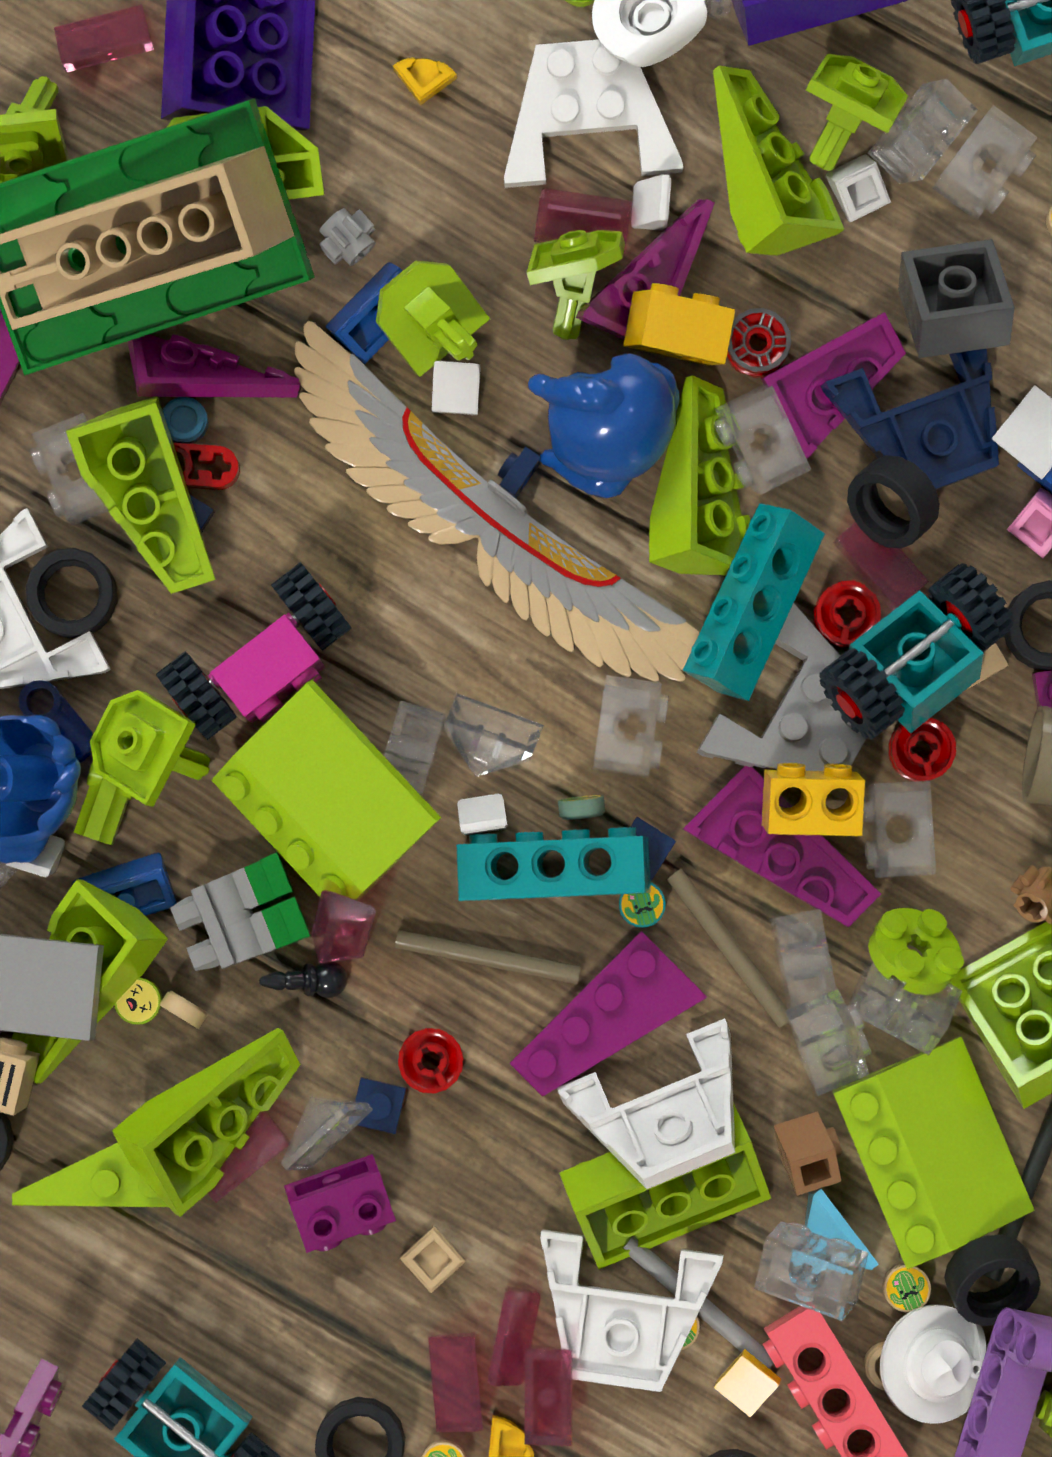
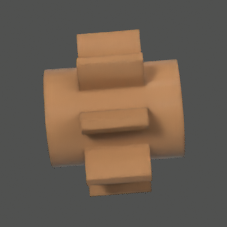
[1010,865,1052,924]

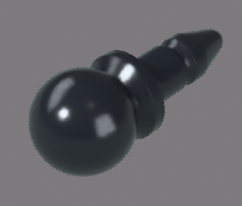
[259,961,348,998]

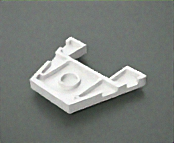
[504,39,683,188]
[0,508,111,689]
[557,1018,735,1189]
[540,1230,724,1392]

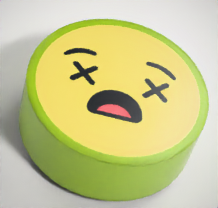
[114,978,163,1025]

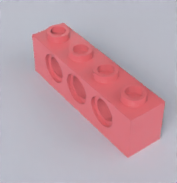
[762,1299,908,1457]

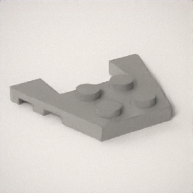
[696,603,866,771]

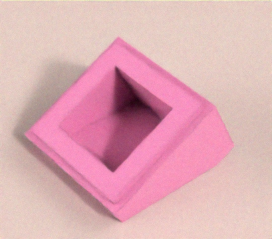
[1007,488,1052,558]

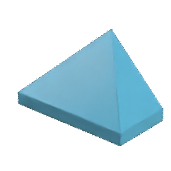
[801,1188,879,1270]

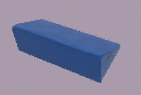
[326,262,402,364]
[72,852,177,916]

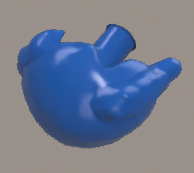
[528,353,680,498]
[0,715,81,864]

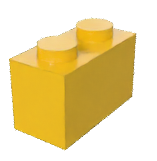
[623,283,735,366]

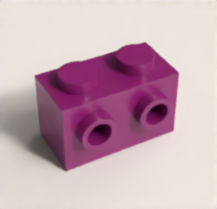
[284,1154,396,1253]

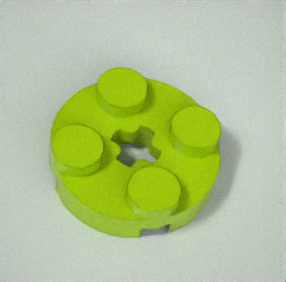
[868,908,964,995]

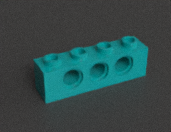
[683,503,825,701]
[456,827,651,901]

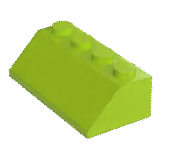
[559,1102,771,1269]

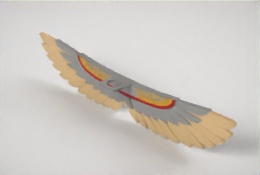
[294,321,700,682]

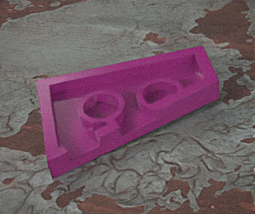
[761,312,906,460]

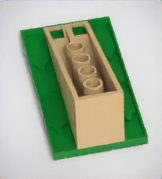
[0,98,315,376]

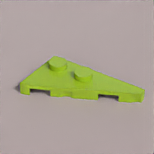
[12,1142,168,1207]

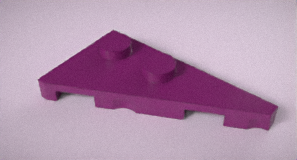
[576,199,715,340]
[128,334,300,398]

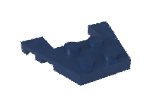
[821,348,999,490]

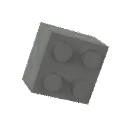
[898,239,1015,358]

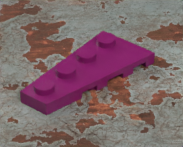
[682,766,881,927]
[509,931,707,1097]

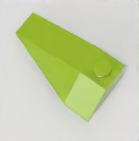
[713,66,844,256]
[649,375,751,575]
[66,397,216,594]
[11,879,168,1084]
[112,1028,301,1217]

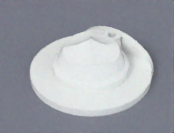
[592,0,707,67]
[880,1304,987,1424]

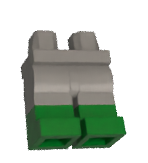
[170,852,312,971]

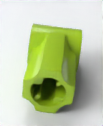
[73,761,133,845]

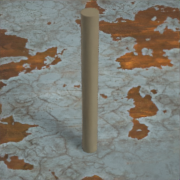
[667,868,793,1028]
[395,930,581,984]

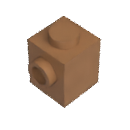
[773,1111,842,1196]

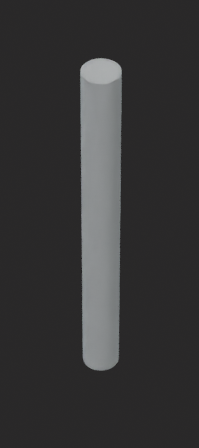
[623,1236,773,1368]

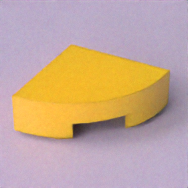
[393,57,457,105]
[489,1415,534,1457]

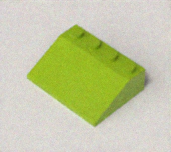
[211,679,441,917]
[950,922,1052,1109]
[832,1036,1035,1269]

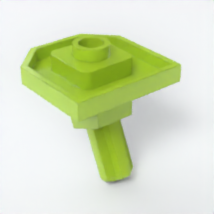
[806,54,908,171]
[0,76,69,183]
[527,230,625,340]
[376,260,490,377]
[89,690,210,807]

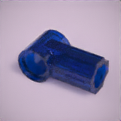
[19,680,94,763]

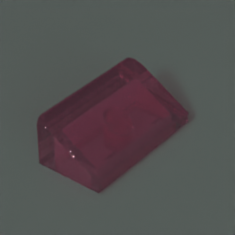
[54,4,154,73]
[534,188,632,255]
[833,522,929,611]
[312,890,375,963]
[208,1111,291,1203]
[487,1286,541,1386]
[428,1332,483,1432]
[524,1345,573,1446]

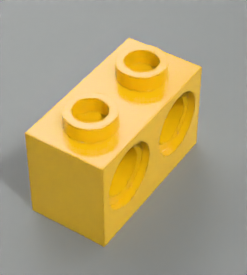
[762,763,865,836]

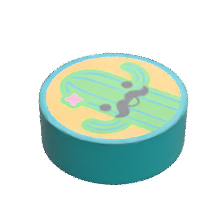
[619,883,666,928]

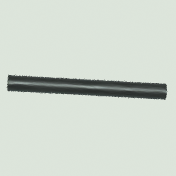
[984,1101,1052,1282]

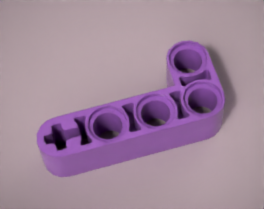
[955,1308,1052,1457]

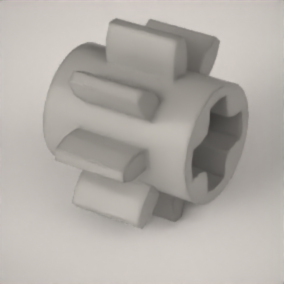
[319,208,376,266]

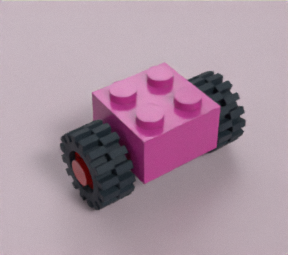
[156,562,352,740]

